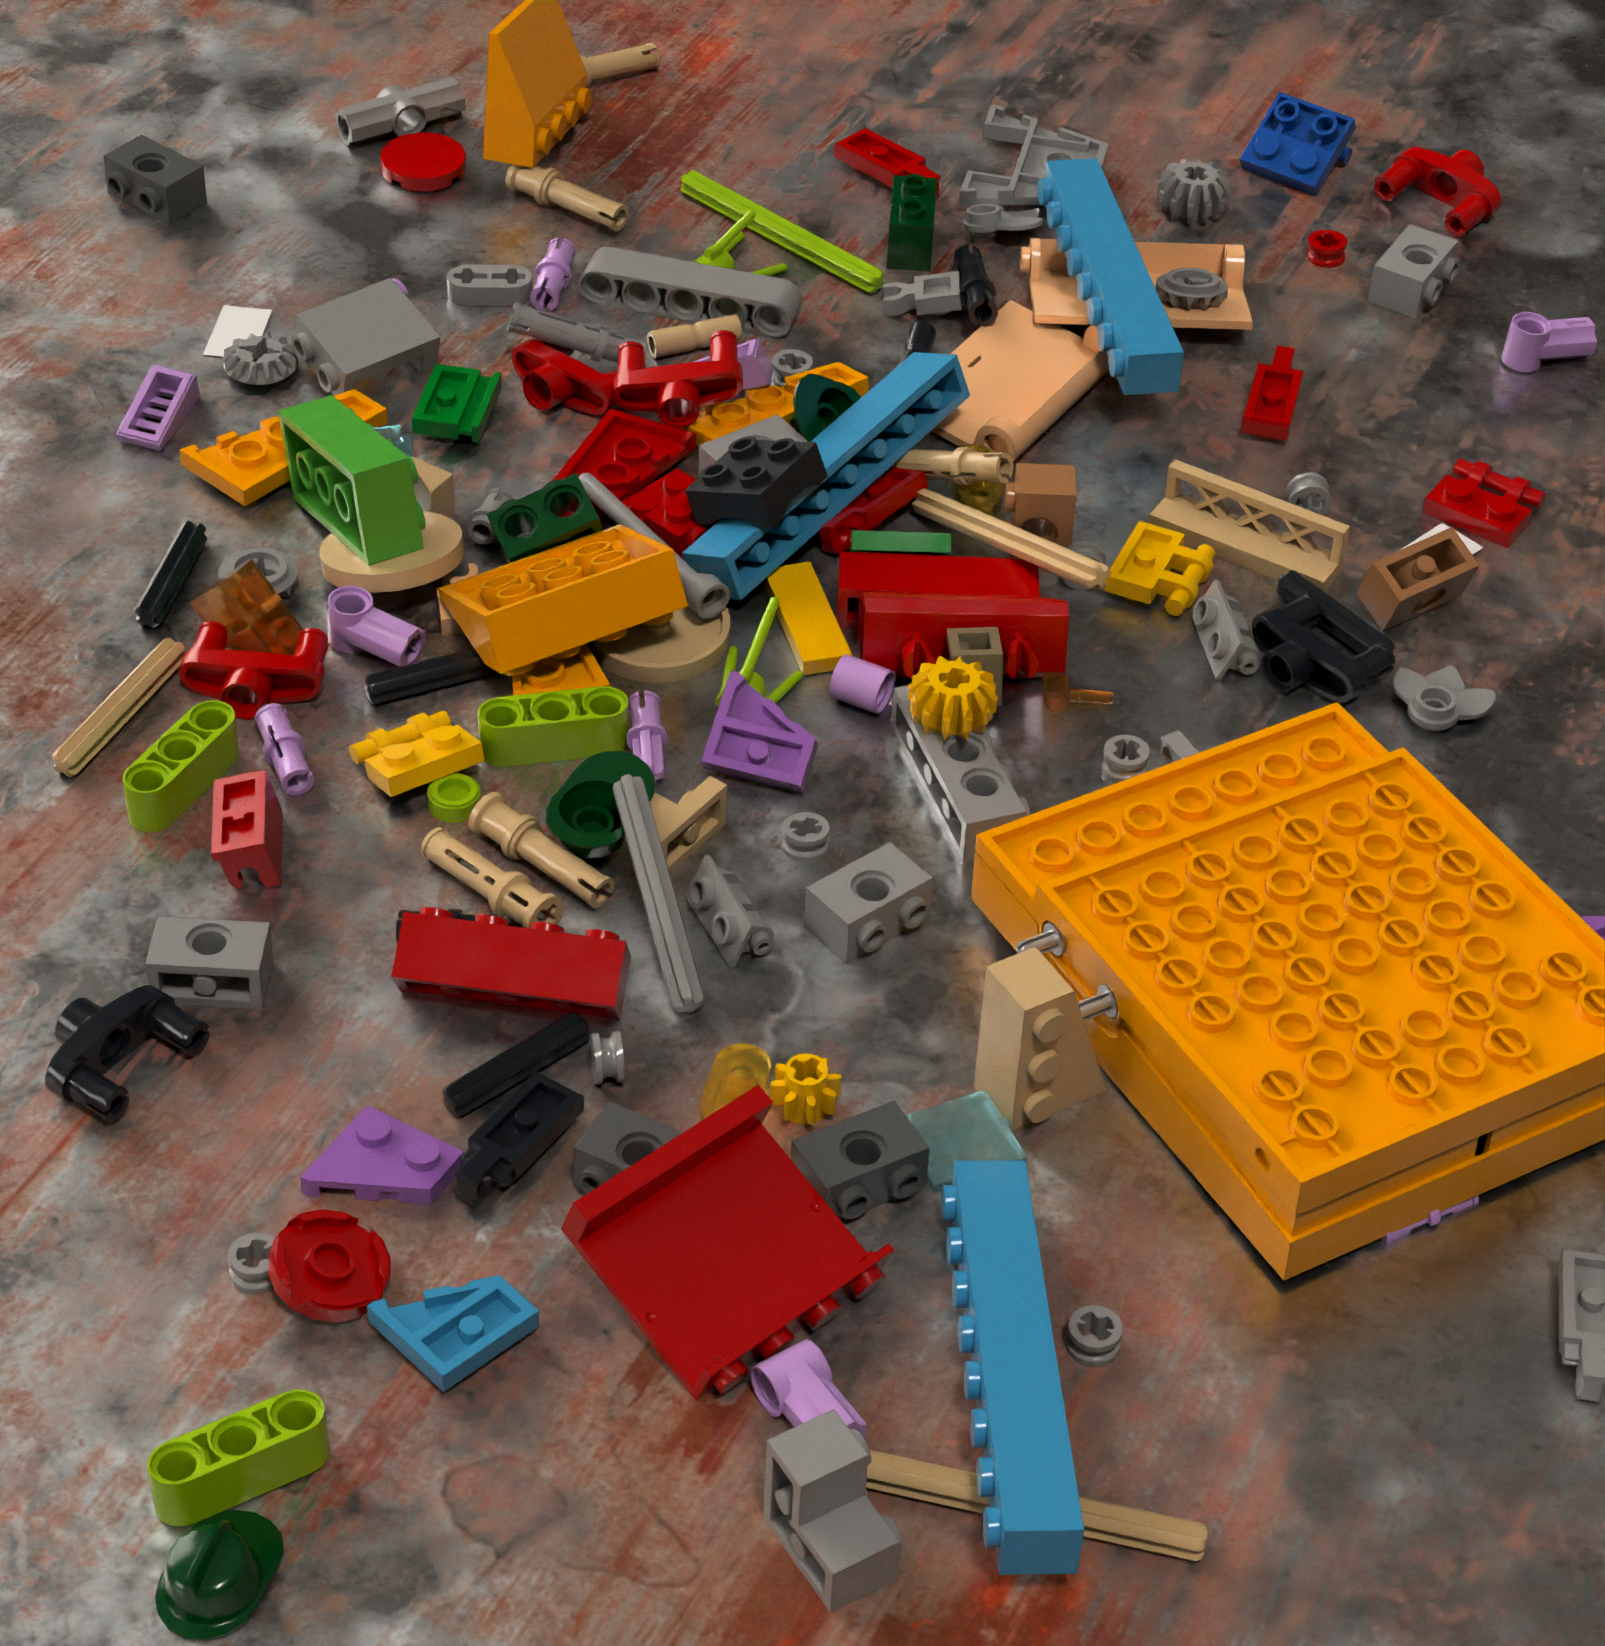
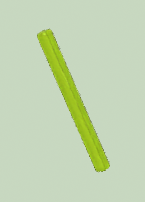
[680,170,885,294]

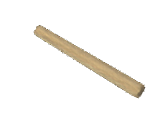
[912,488,1111,591]
[866,1449,1208,1561]

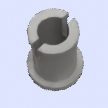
[466,488,513,545]

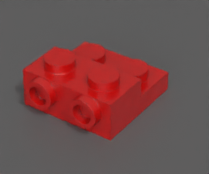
[609,468,722,561]

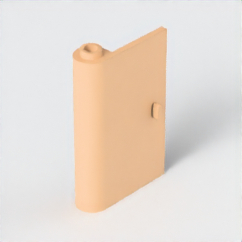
[1020,238,1253,330]
[931,300,1109,462]

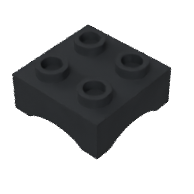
[685,436,828,529]

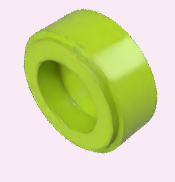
[427,773,481,823]

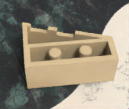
[974,946,1107,1131]

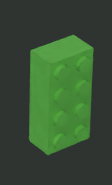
[278,395,426,566]

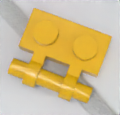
[1104,521,1216,616]
[349,710,485,797]

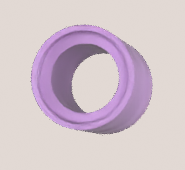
[829,654,896,714]

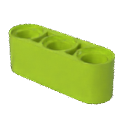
[478,686,628,767]
[123,700,239,832]
[147,1389,330,1527]

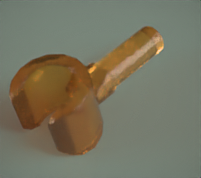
[1042,672,1113,713]

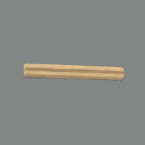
[52,638,185,777]

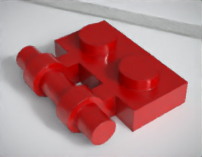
[1422,458,1546,548]

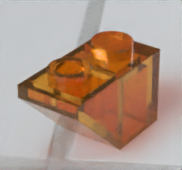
[189,560,304,655]

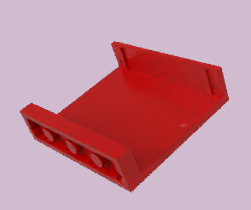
[561,1084,894,1401]

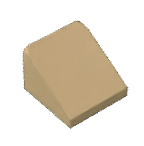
[412,457,454,517]

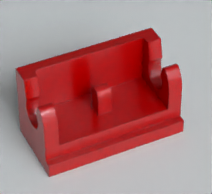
[211,769,282,889]

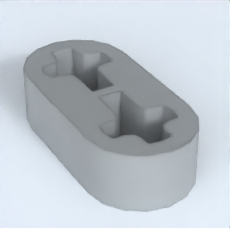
[447,264,533,306]

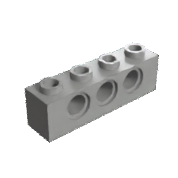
[891,685,1031,863]

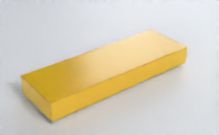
[762,562,852,676]

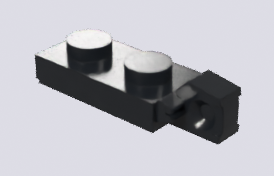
[455,1072,584,1207]

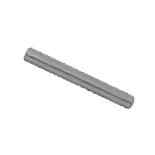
[613,774,705,1014]

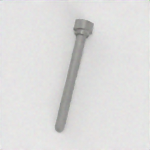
[579,473,730,619]

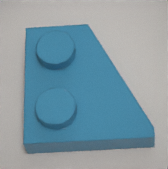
[367,1275,539,1392]

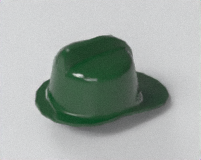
[790,374,861,442]
[545,751,655,859]
[155,1510,284,1641]

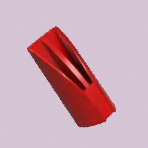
[858,592,1069,681]

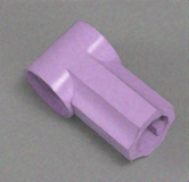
[1501,312,1597,373]
[327,586,426,667]
[750,1339,867,1439]

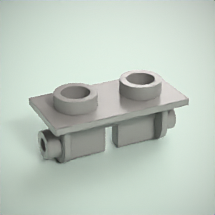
[1191,579,1262,681]
[685,855,774,968]

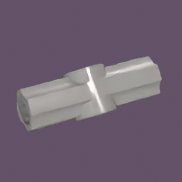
[335,77,466,147]

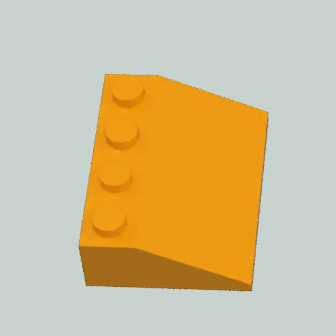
[483,0,592,168]
[438,524,688,676]

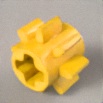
[770,1053,842,1125]

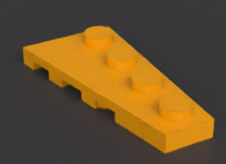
[680,362,869,446]
[179,389,388,506]

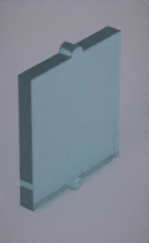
[906,1090,1027,1193]

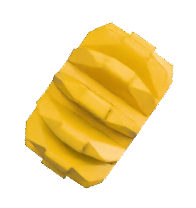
[908,655,998,740]

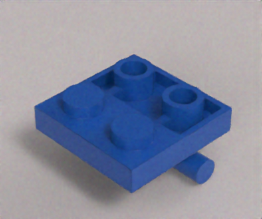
[1239,92,1356,196]

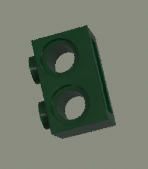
[887,174,937,272]
[486,473,603,563]

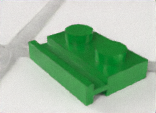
[411,364,502,443]
[849,530,951,556]

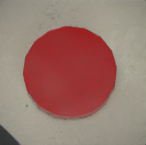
[380,132,466,192]
[268,1209,391,1323]

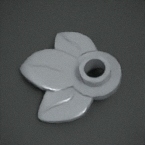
[962,204,1043,239]
[1393,665,1496,731]

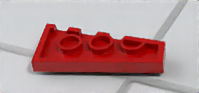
[552,408,696,519]

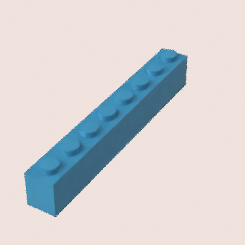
[1037,158,1184,395]
[682,352,970,600]
[941,1160,1084,1575]

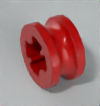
[1306,230,1347,268]

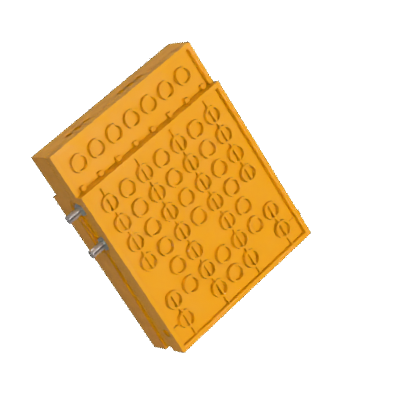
[971,702,1605,1281]

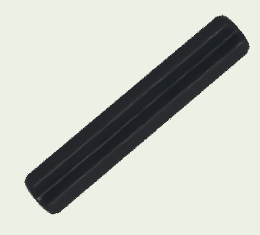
[135,521,207,628]
[1276,570,1395,654]
[364,648,498,705]
[442,1012,590,1117]

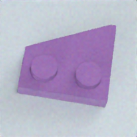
[701,670,818,793]
[300,1105,464,1205]

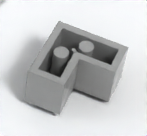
[763,1409,903,1613]

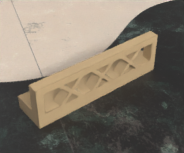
[1148,459,1350,592]

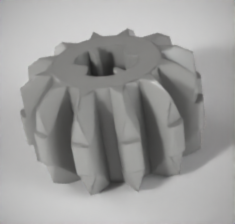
[1157,159,1231,225]

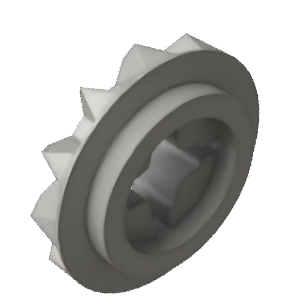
[1156,268,1228,309]
[223,332,298,385]
[218,547,298,607]

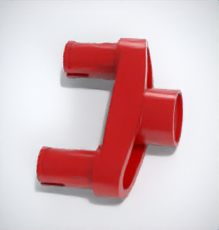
[1374,147,1502,237]
[613,330,743,428]
[512,338,618,415]
[179,621,329,720]

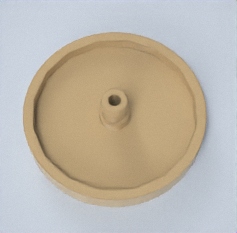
[319,511,465,593]
[587,587,731,683]

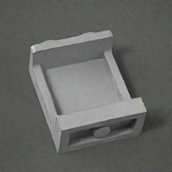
[292,277,441,396]

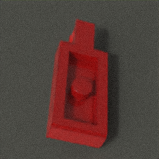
[834,128,941,199]
[1241,345,1303,441]
[819,467,929,554]

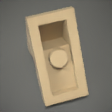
[650,776,727,873]

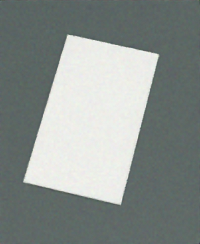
[203,305,272,357]

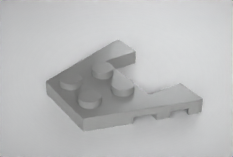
[959,104,1109,206]

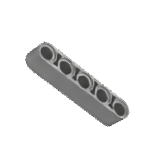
[578,247,803,338]

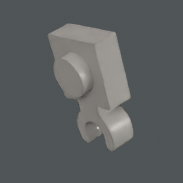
[883,271,962,316]

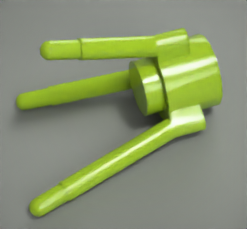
[693,210,788,276]
[714,597,803,707]

